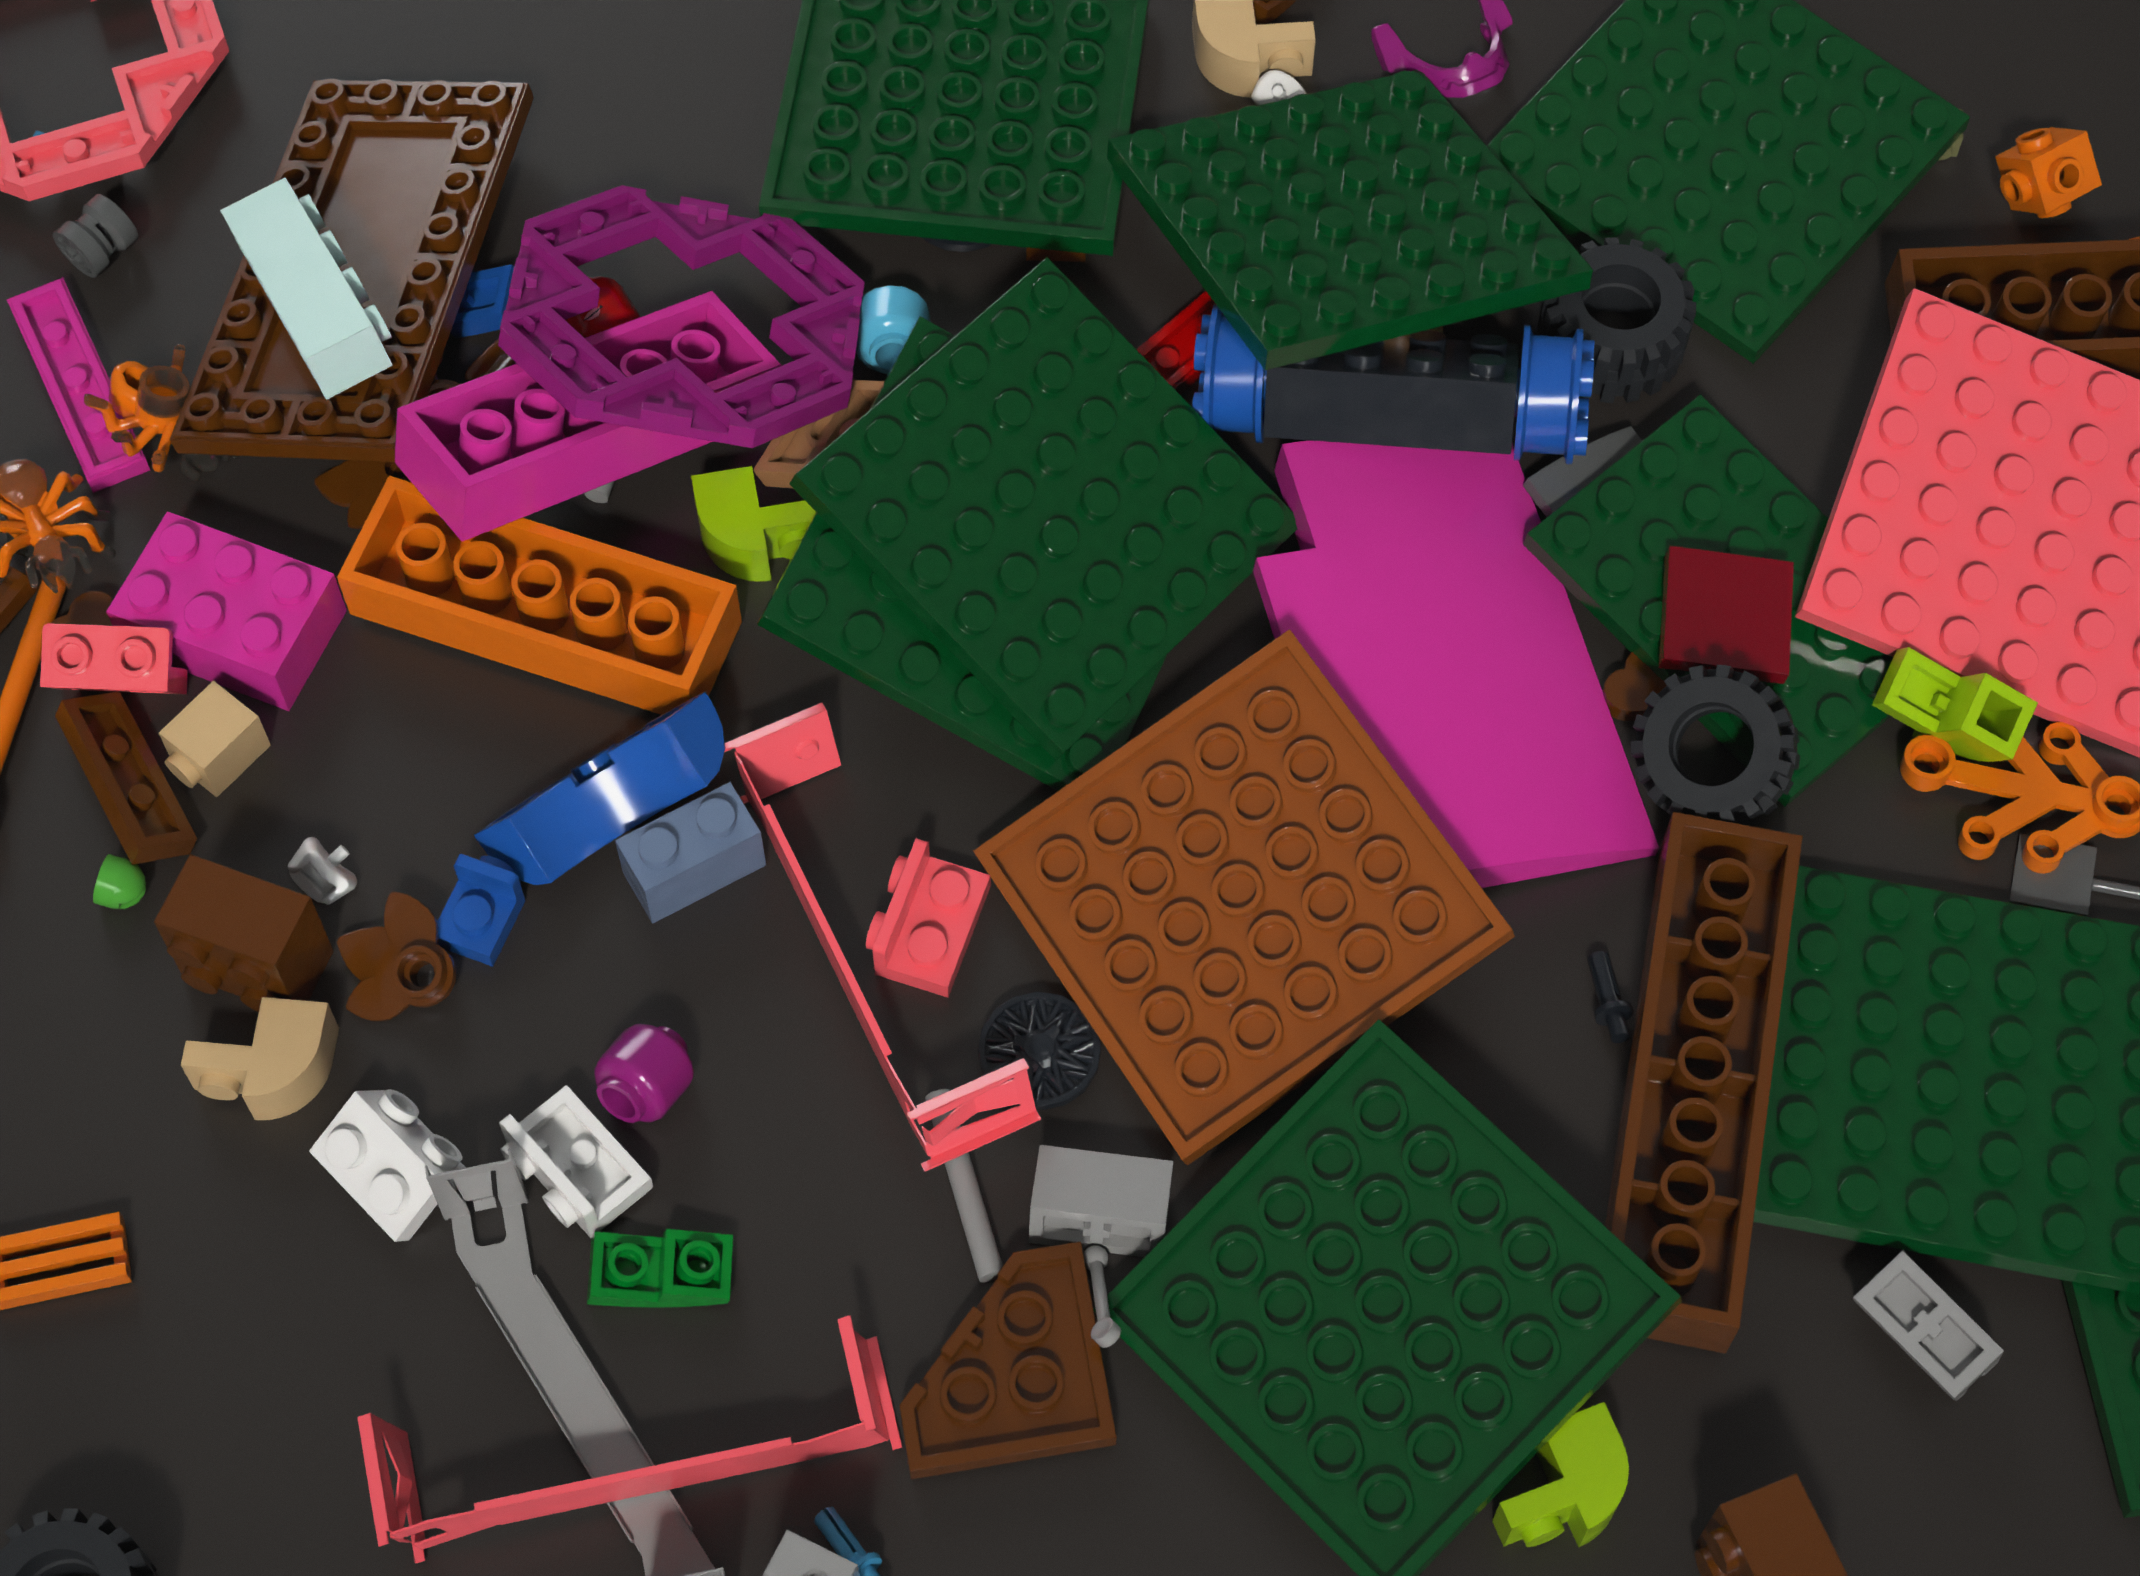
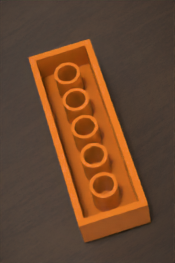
[337,476,742,715]

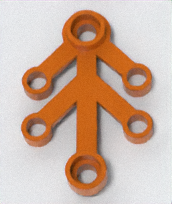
[1900,722,2140,874]

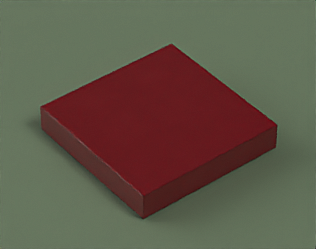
[1659,546,1794,684]

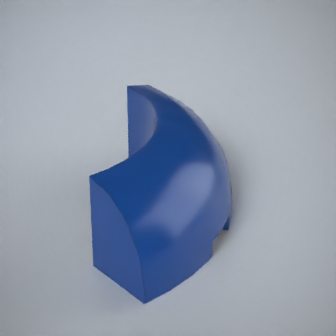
[474,692,725,885]

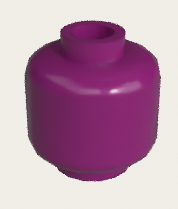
[594,1024,694,1123]

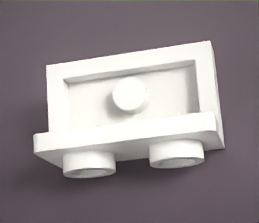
[499,1085,653,1238]
[309,1089,466,1242]

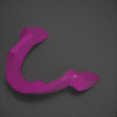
[1371,0,1513,98]

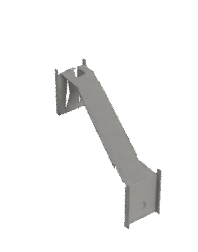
[425,1148,725,1576]

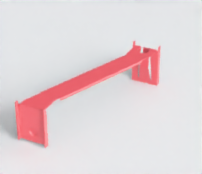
[724,703,1041,1172]
[357,1315,903,1564]

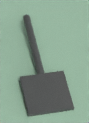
[2009,833,2140,917]

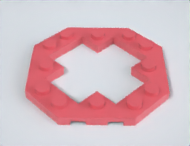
[0,0,229,202]

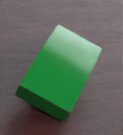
[587,1229,733,1308]

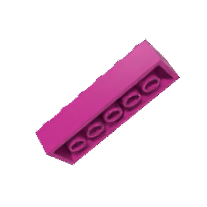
[395,291,781,542]

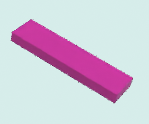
[6,277,150,493]

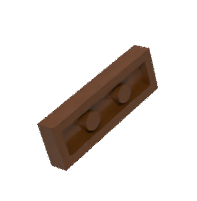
[55,691,198,865]

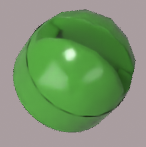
[93,854,146,909]

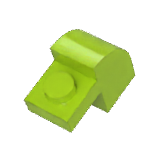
[691,466,816,582]
[1872,647,2038,762]
[1492,1402,1629,1547]

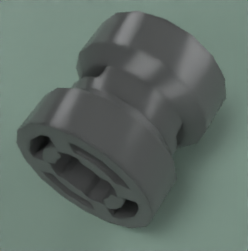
[53,194,139,278]

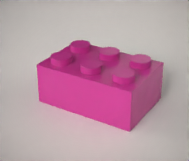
[106,511,347,711]

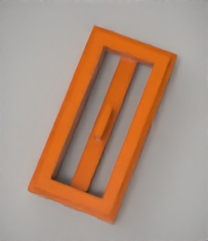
[0,1212,132,1310]

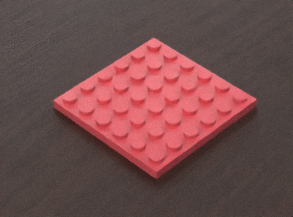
[1795,288,2140,758]

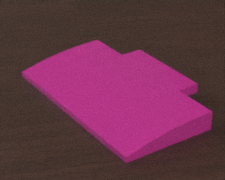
[1253,440,1659,888]

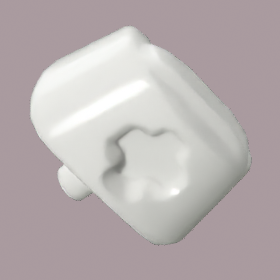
[1251,70,1307,105]
[288,837,357,905]

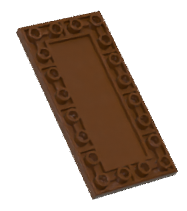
[169,79,534,462]

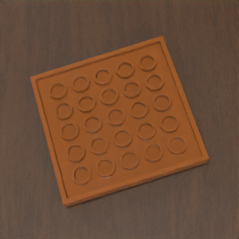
[973,629,1515,1166]

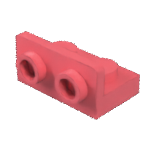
[40,623,188,694]
[866,838,991,998]

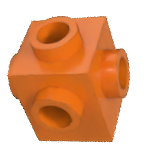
[1995,127,2102,218]

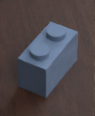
[615,782,766,924]

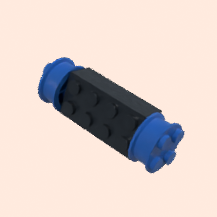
[1192,305,1595,465]

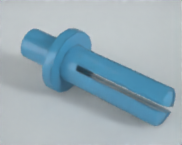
[814,1507,882,1576]

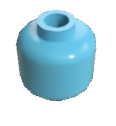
[856,285,931,374]

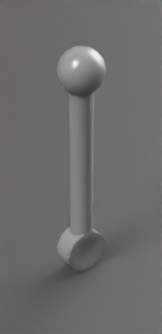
[1083,1245,1121,1348]

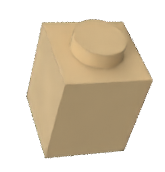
[159,681,271,797]

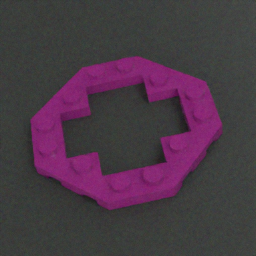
[498,185,864,448]

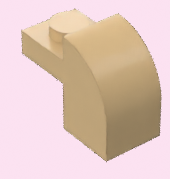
[1192,0,1316,98]
[181,997,339,1120]

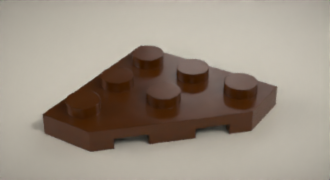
[899,1241,1116,1479]

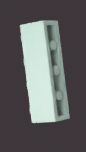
[220,177,393,400]

